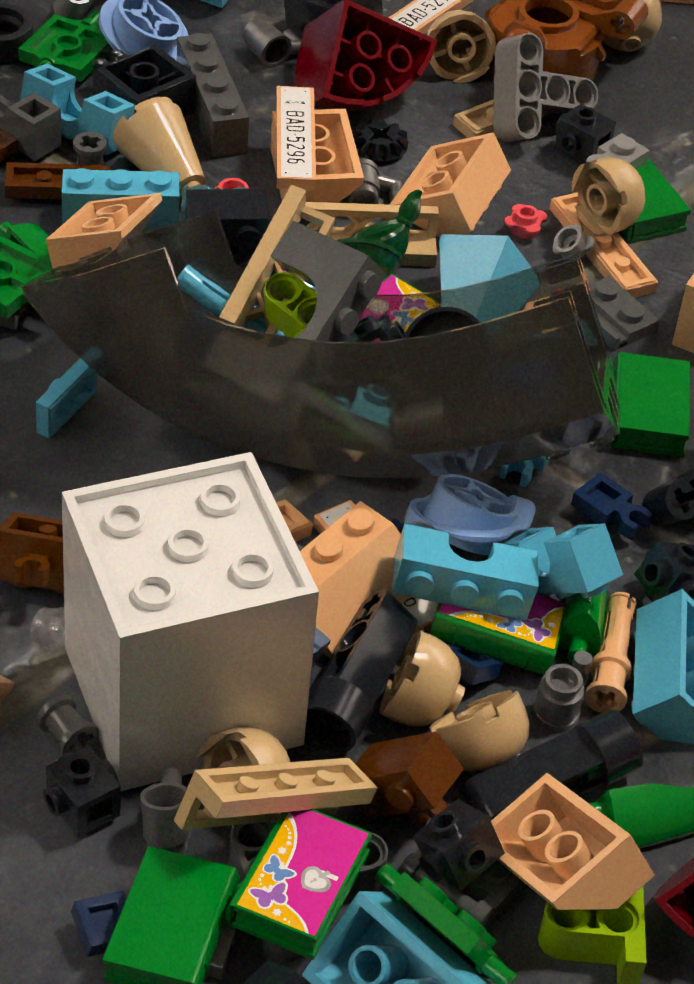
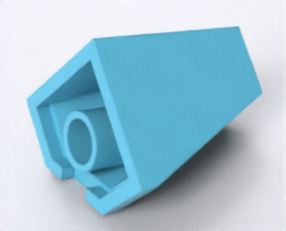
[439,234,541,337]

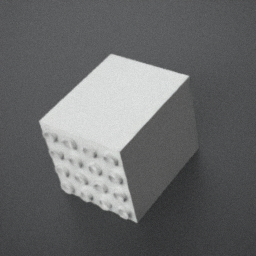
[62,452,319,791]

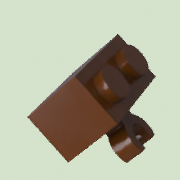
[0,512,64,595]
[355,731,464,828]

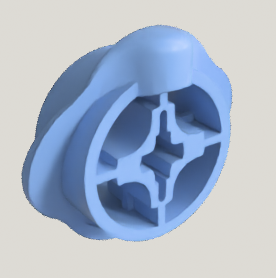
[98,0,189,60]
[404,474,536,556]

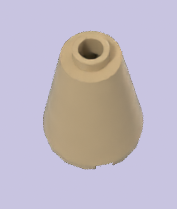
[113,97,206,202]

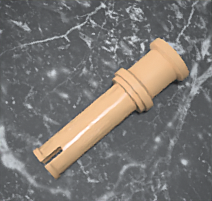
[585,592,636,713]

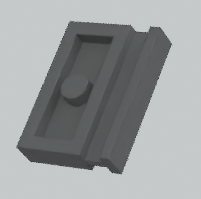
[564,276,660,351]

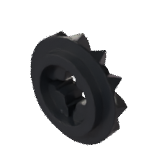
[352,119,409,161]

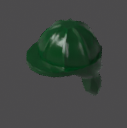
[336,189,422,279]

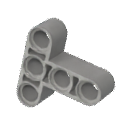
[493,33,598,143]

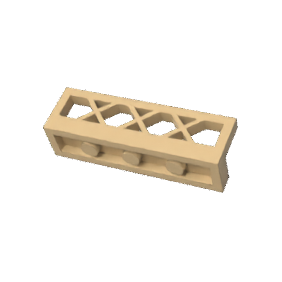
[219,184,335,347]
[305,202,439,267]
[173,758,378,830]

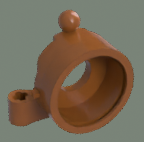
[485,0,648,80]

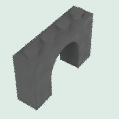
[202,221,387,420]

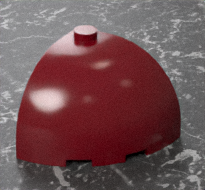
[295,0,437,112]

